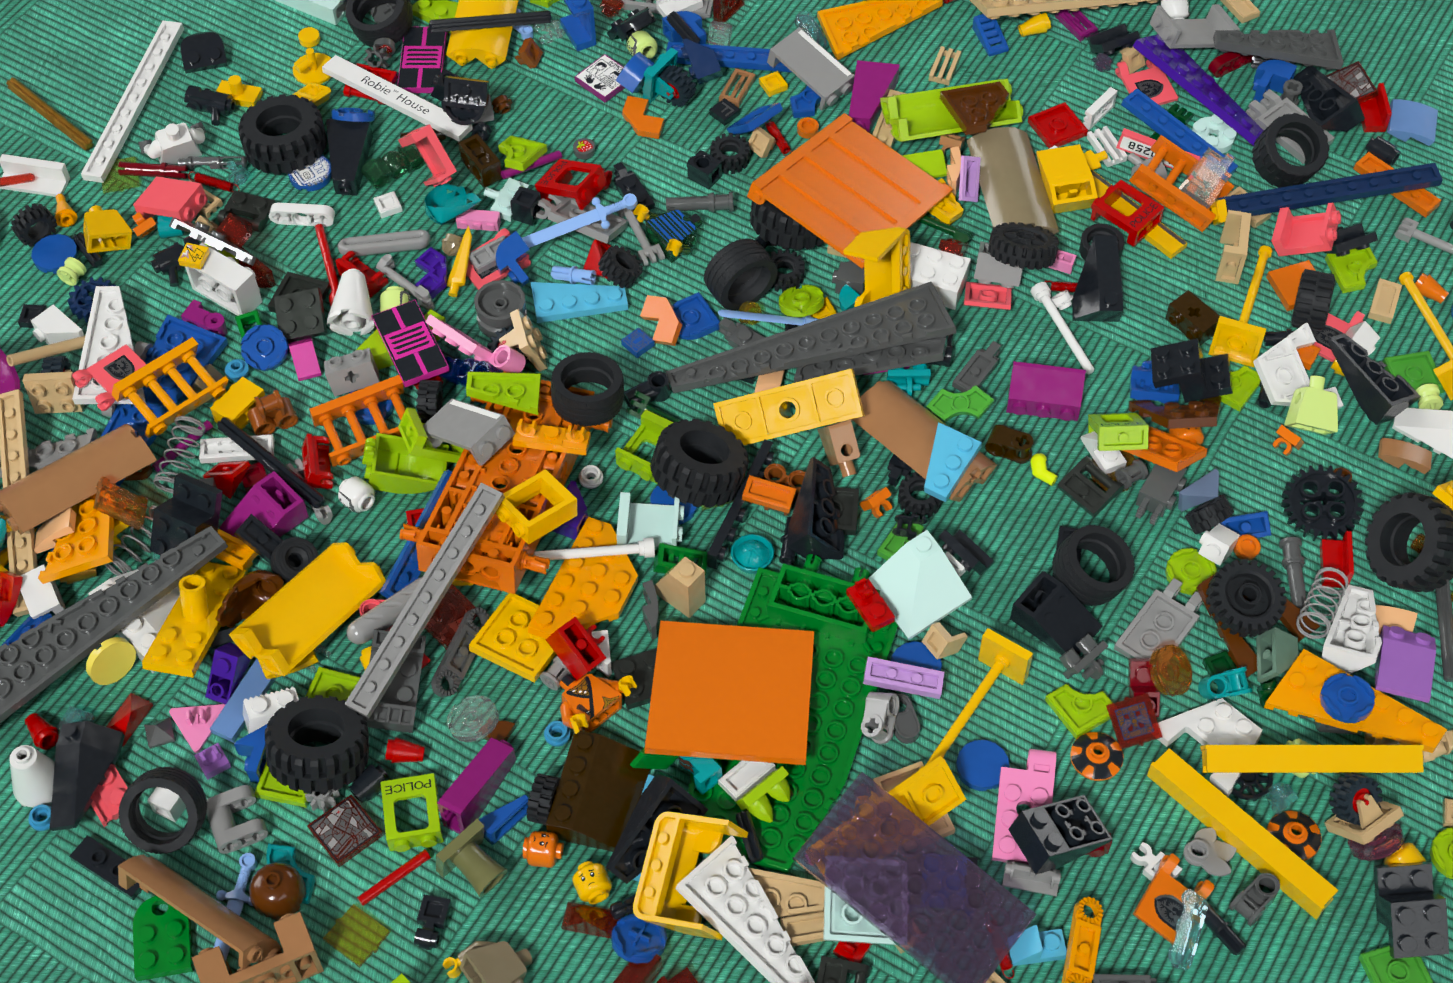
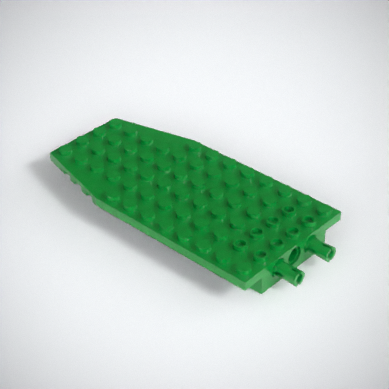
[689,554,899,874]

